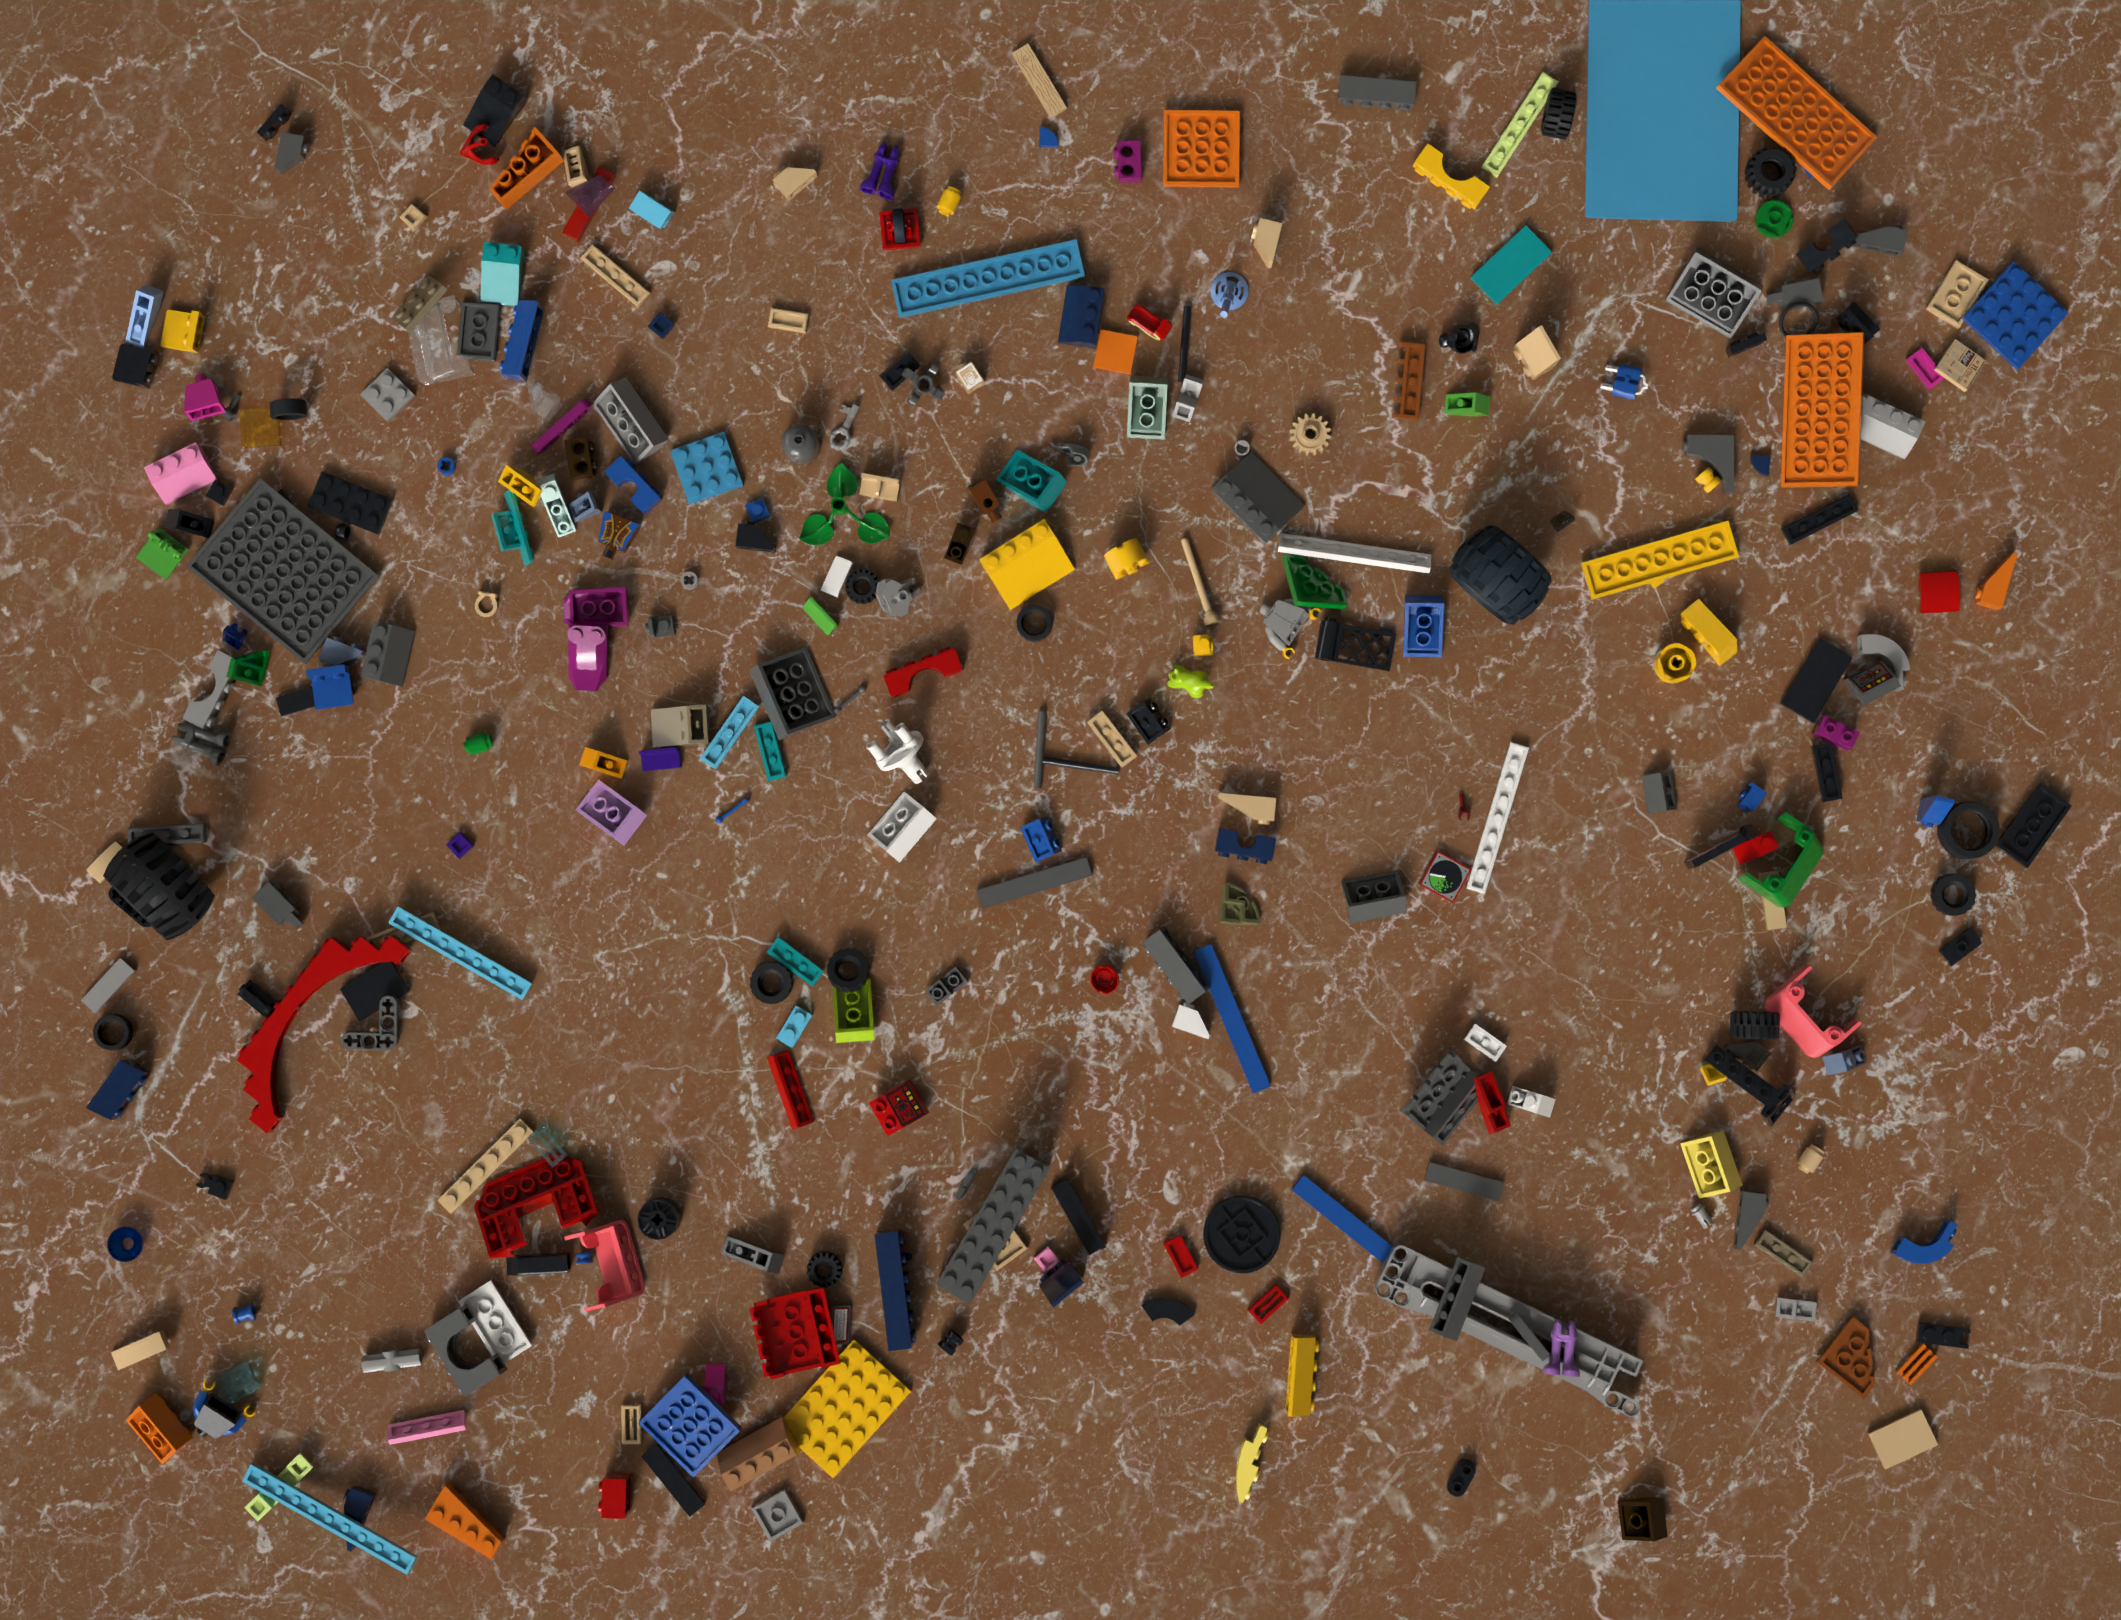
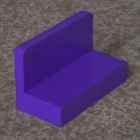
[639,747,682,772]

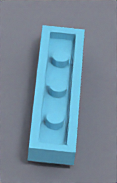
[700,696,760,770]

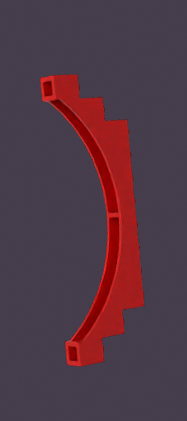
[237,935,413,1133]

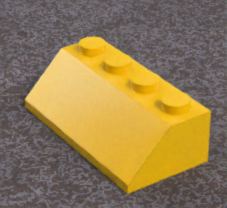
[1285,1334,1319,1417]

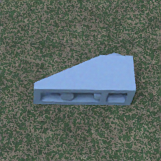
[125,284,164,348]

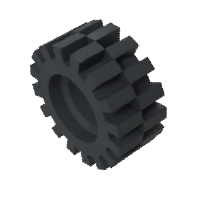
[845,569,879,604]
[807,1251,842,1288]

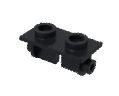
[237,980,277,1017]

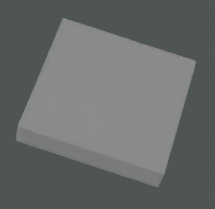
[751,1488,804,1542]

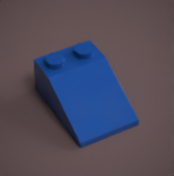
[1403,595,1444,657]

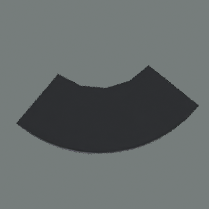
[1141,1298,1195,1326]

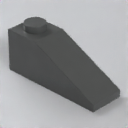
[1852,225,1908,256]
[1733,1190,1769,1250]
[721,1236,785,1273]

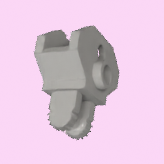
[876,577,921,617]

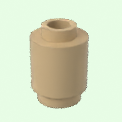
[1797,1144,1824,1174]

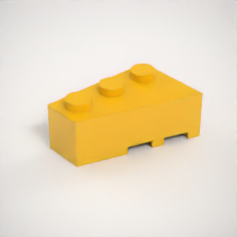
[1681,599,1737,666]

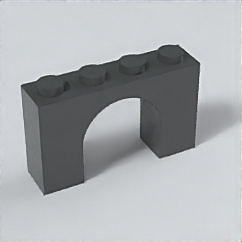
[424,1304,508,1397]

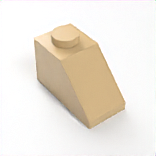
[773,167,818,201]

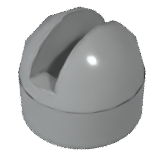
[1234,440,1250,455]

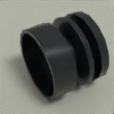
[637,1197,682,1240]

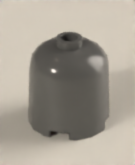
[781,424,821,466]

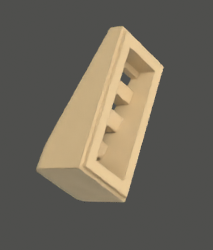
[562,145,590,190]

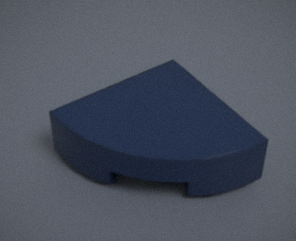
[1750,455,1770,477]

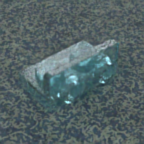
[213,1361,262,1404]

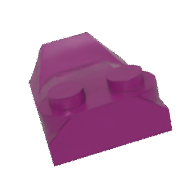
[563,587,630,627]
[567,621,608,691]

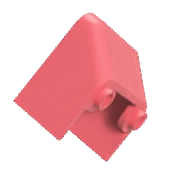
[1764,966,1862,1058]
[564,1220,645,1312]

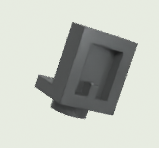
[645,615,675,639]

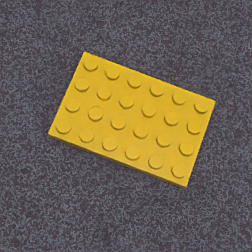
[783,1339,911,1478]

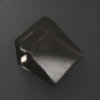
[1550,511,1575,532]

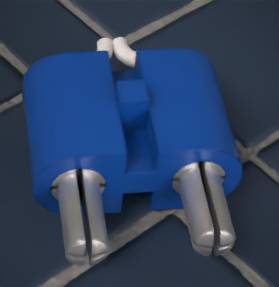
[1600,363,1648,400]

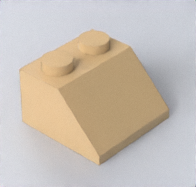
[1251,218,1282,268]

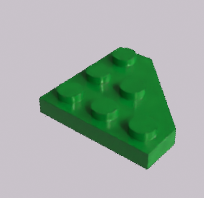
[1282,554,1348,609]

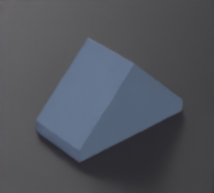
[567,491,602,523]

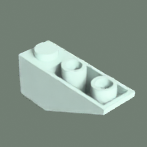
[537,473,576,538]

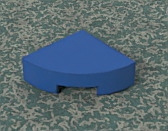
[1039,127,1058,148]

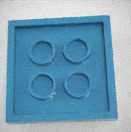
[670,432,743,505]

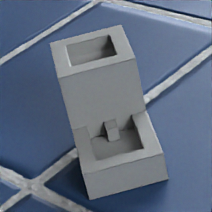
[1172,374,1204,422]

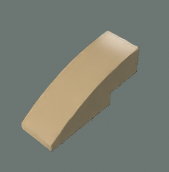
[111,1330,171,1370]

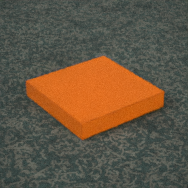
[1093,330,1138,375]

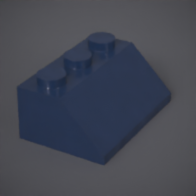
[1058,285,1104,349]
[86,1059,149,1120]

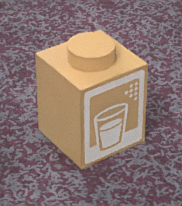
[955,362,984,394]

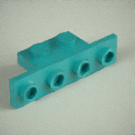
[491,489,534,566]

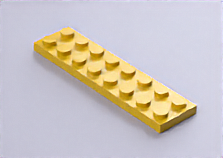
[1581,521,1739,600]

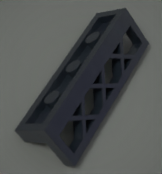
[1051,1178,1106,1255]

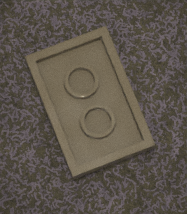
[392,275,448,333]

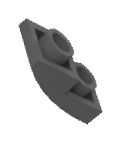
[925,966,969,1006]

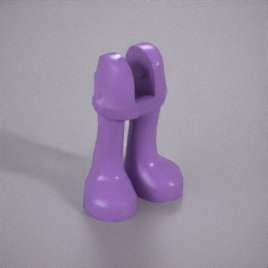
[1543,1319,1580,1377]

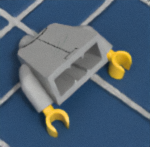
[1260,599,1321,659]

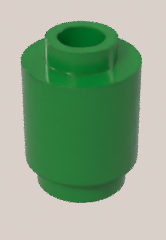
[463,732,493,756]

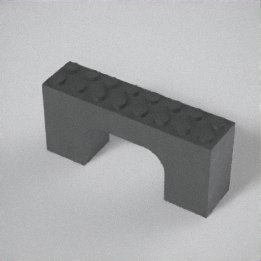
[936,1145,1050,1305]

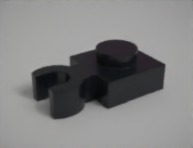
[196,1173,234,1200]

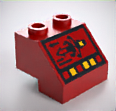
[869,1079,929,1137]

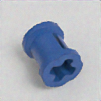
[232,1303,257,1324]

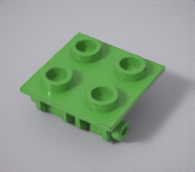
[135,527,189,580]

